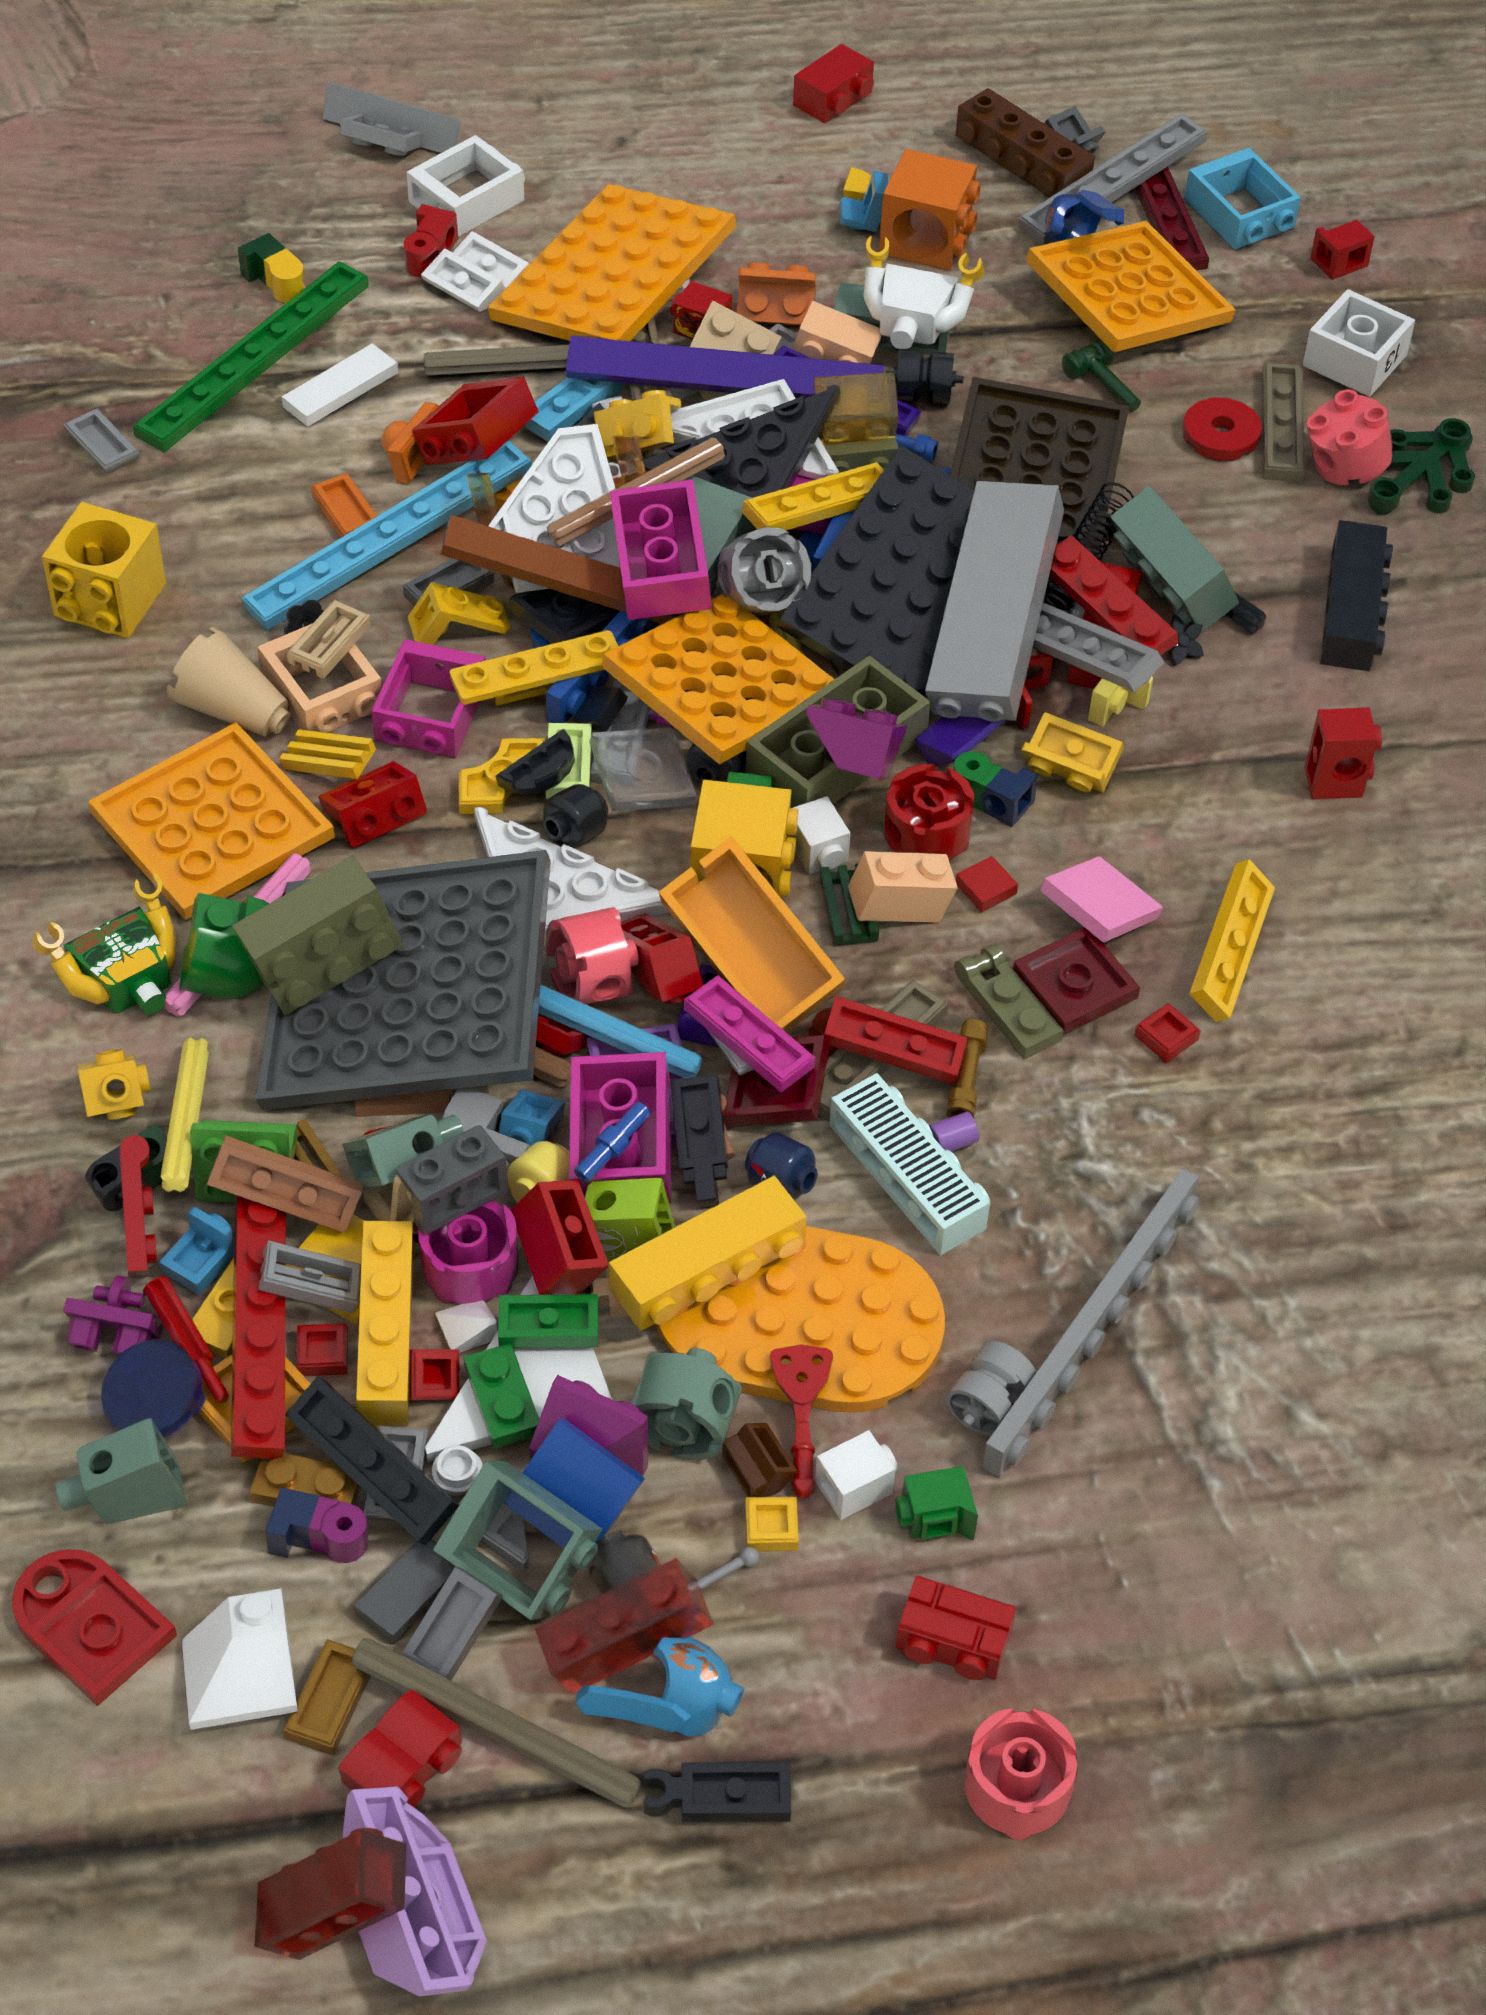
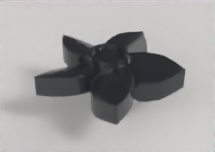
[1170,615,1204,666]

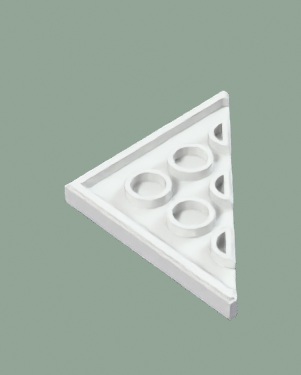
[670,379,839,479]
[474,807,669,938]
[425,1276,612,1463]

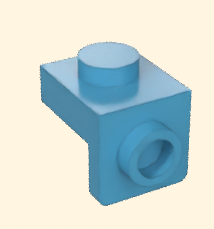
[839,170,888,232]
[159,1207,234,1295]

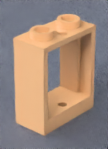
[257,620,382,733]

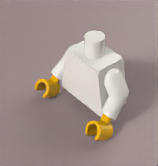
[863,236,984,349]

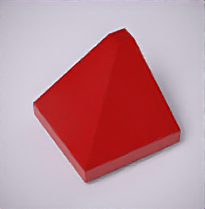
[410,1349,460,1400]

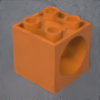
[879,148,981,271]

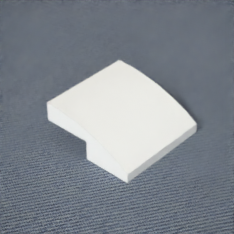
[421,231,529,312]

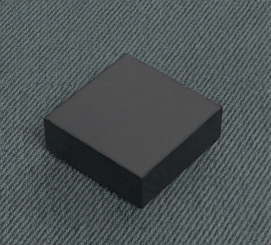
[572,686,628,731]

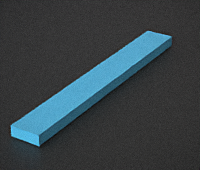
[242,440,532,631]

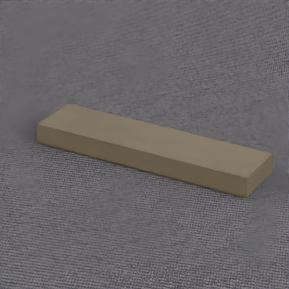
[1262,363,1305,482]
[818,980,948,1122]

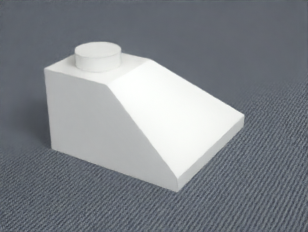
[182,1588,298,1730]

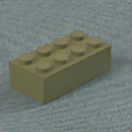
[745,655,930,808]

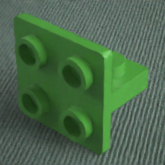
[190,1120,297,1203]

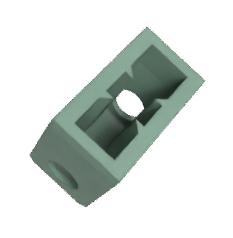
[342,1114,464,1188]
[55,1418,187,1524]

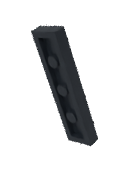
[285,1376,459,1545]

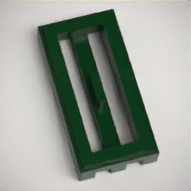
[820,864,879,946]

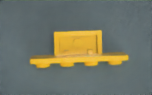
[450,630,618,706]

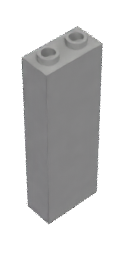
[925,481,1064,722]

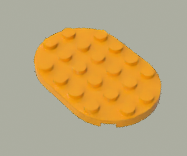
[656,1226,945,1412]

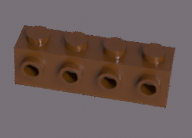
[955,88,1095,197]

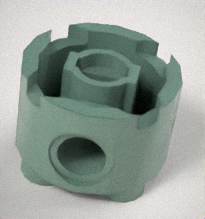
[631,1348,742,1460]

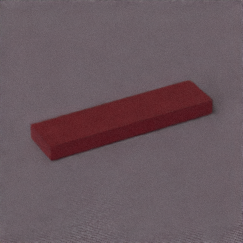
[1135,166,1209,270]

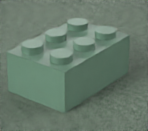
[1110,485,1239,634]

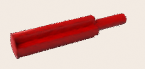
[143,1276,229,1404]

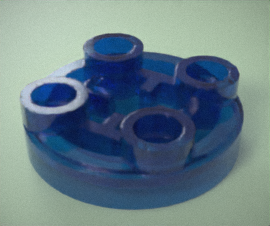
[101,1340,206,1437]

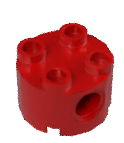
[884,764,974,861]

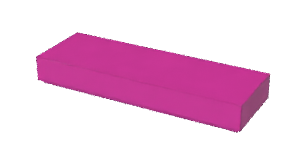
[684,975,816,1092]

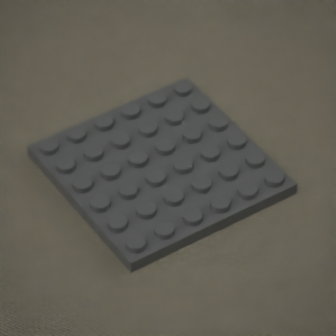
[256,850,551,1110]

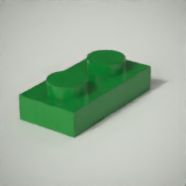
[498,1294,598,1348]
[463,1343,539,1449]

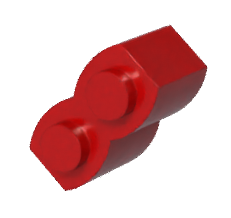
[338,1689,462,1808]

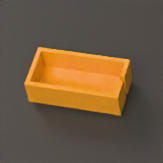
[658,836,845,1033]

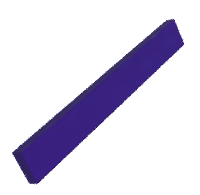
[566,336,884,407]

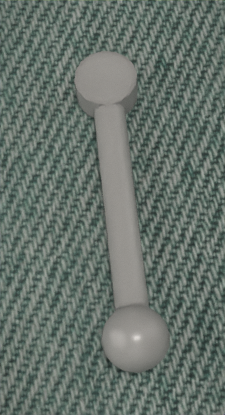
[664,1547,759,1611]

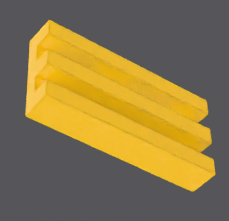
[279,729,376,779]

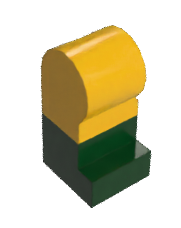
[238,233,305,303]

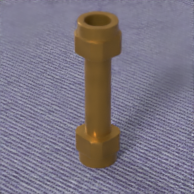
[946,1019,989,1118]

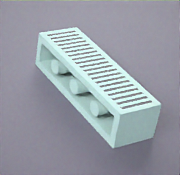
[829,1073,990,1256]

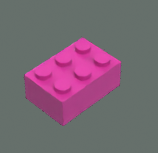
[610,479,712,620]
[569,1052,671,1204]

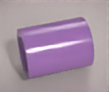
[929,1111,979,1152]

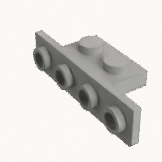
[322,83,462,156]

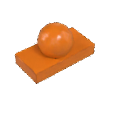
[381,402,438,484]

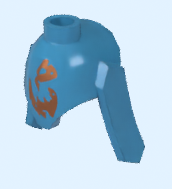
[575,1607,745,1736]

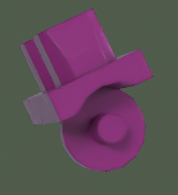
[63,1275,163,1361]

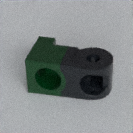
[85,1123,167,1211]

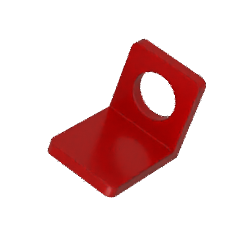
[1016,653,1053,729]

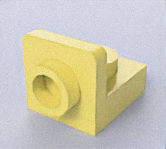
[1088,676,1153,727]

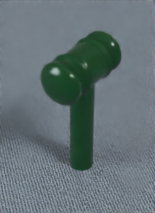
[1062,339,1141,412]

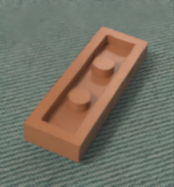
[207,1135,363,1233]

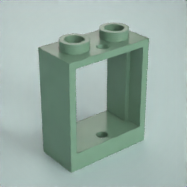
[433,1461,603,1620]

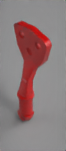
[770,1344,833,1499]

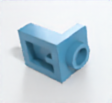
[499,1089,565,1146]

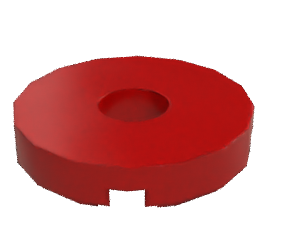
[1182,397,1262,461]

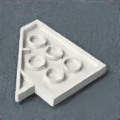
[489,424,620,593]

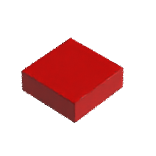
[956,856,1018,912]
[1134,1003,1201,1063]
[296,1323,348,1376]

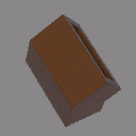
[722,1423,798,1497]

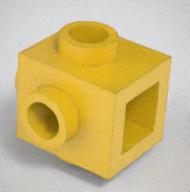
[78,1049,151,1120]

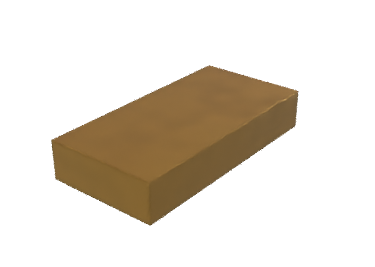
[283,1639,371,1756]

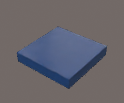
[503,1417,645,1548]

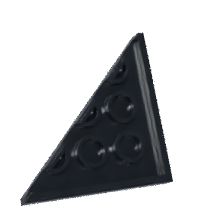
[632,384,841,498]

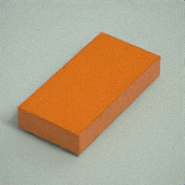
[311,473,377,538]

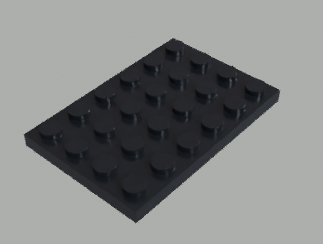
[777,445,974,699]

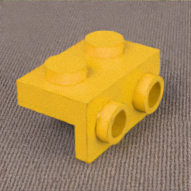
[594,390,681,461]
[1021,712,1124,793]

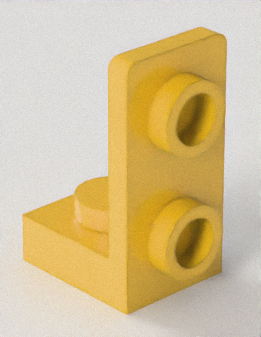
[407,582,511,645]

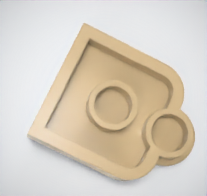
[690,300,782,401]

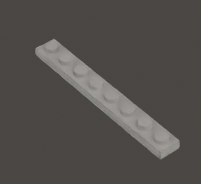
[982,1168,1200,1478]

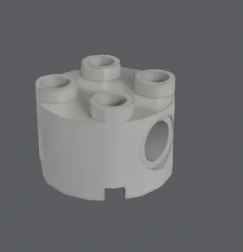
[717,527,811,616]

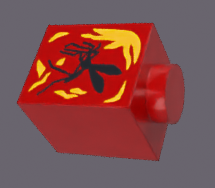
[670,281,732,340]

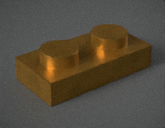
[249,1453,361,1507]

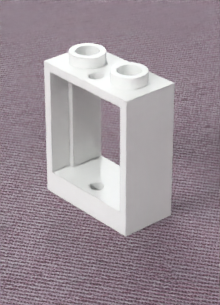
[407,135,525,237]

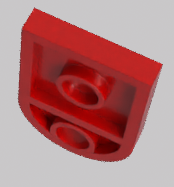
[12,1549,177,1706]

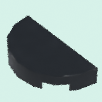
[495,728,575,795]

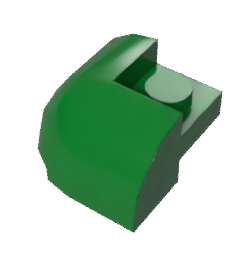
[179,893,270,999]

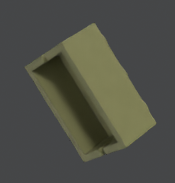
[232,855,404,1016]

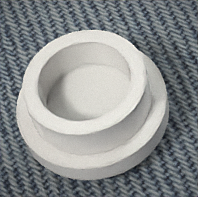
[432,1445,483,1496]

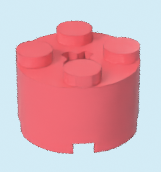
[964,1708,1078,1840]

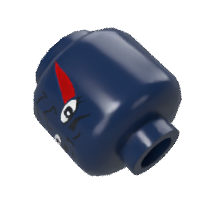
[745,1133,818,1200]

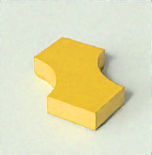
[459,738,546,814]

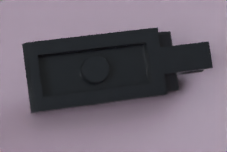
[670,1074,729,1208]

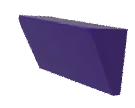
[915,716,1006,766]

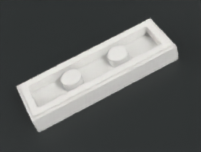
[282,343,398,427]

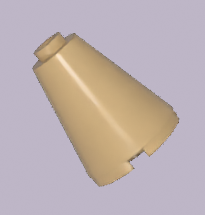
[167,627,291,737]

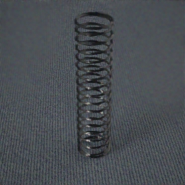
[1045,482,1134,614]

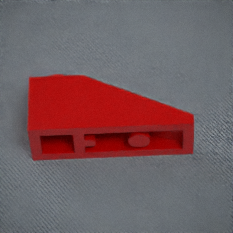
[621,913,703,1004]

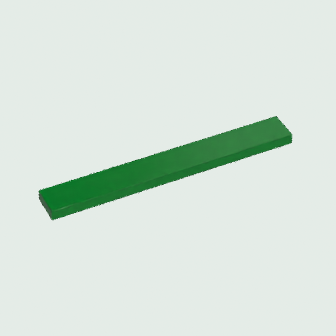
[133,261,369,453]

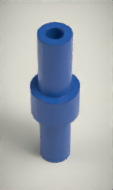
[574,1102,651,1183]

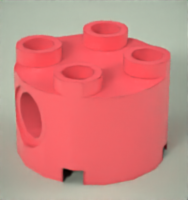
[1307,389,1393,485]
[546,907,639,1005]

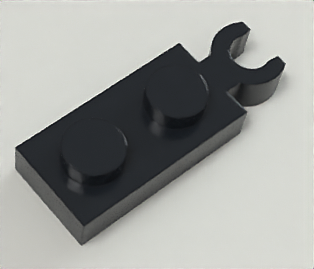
[644,1762,791,1823]

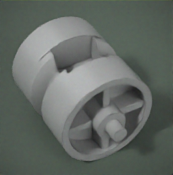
[946,1341,1036,1437]

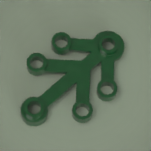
[1368,418,1475,514]

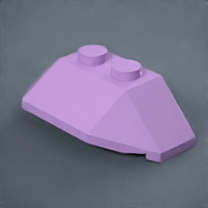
[338,1787,487,1996]

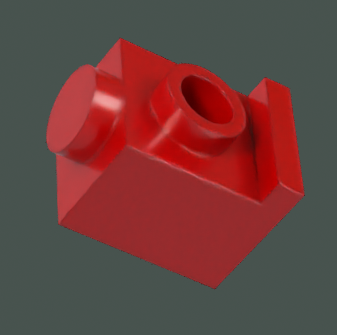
[1310,219,1375,280]

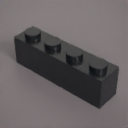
[1320,520,1393,672]

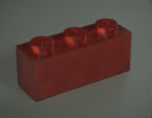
[535,1558,714,1694]
[254,1828,406,1960]

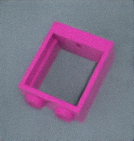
[371,639,486,758]

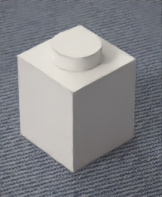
[789,796,850,875]
[815,1430,898,1520]

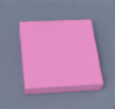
[1040,856,1163,942]

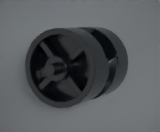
[885,349,964,405]

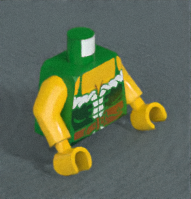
[32,873,177,1015]

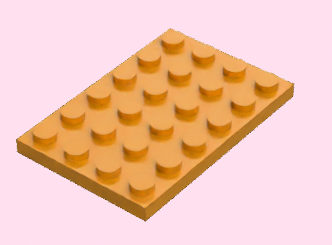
[488,184,737,341]

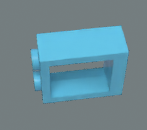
[1184,148,1301,250]

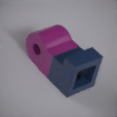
[265,1487,368,1563]

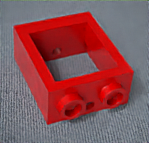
[412,376,539,466]

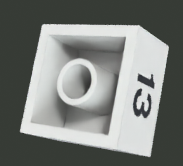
[1302,289,1415,397]

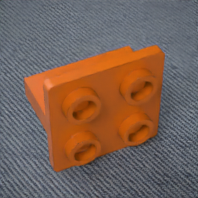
[737,262,816,327]

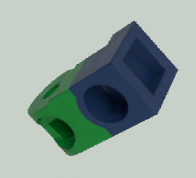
[954,751,1038,827]

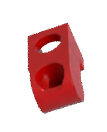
[403,204,458,278]

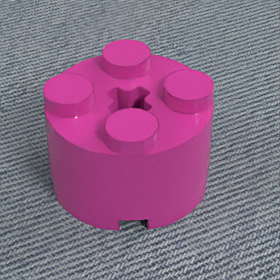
[418,1200,518,1304]

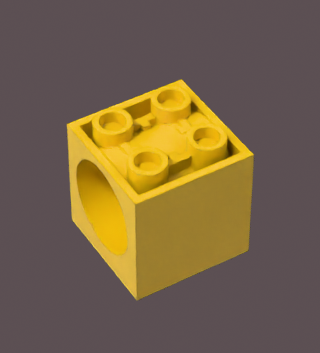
[42,501,166,639]
[690,780,799,898]

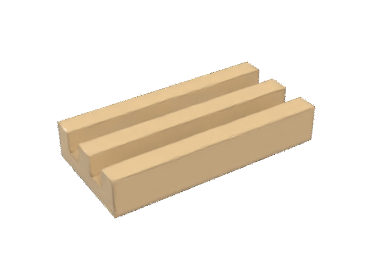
[287,600,371,679]

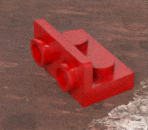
[318,761,427,848]

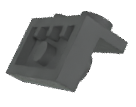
[397,1125,508,1236]

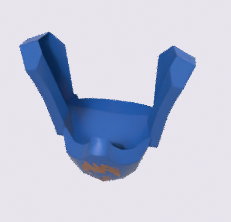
[1045,190,1124,243]

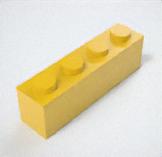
[609,1175,807,1331]
[356,1221,413,1426]

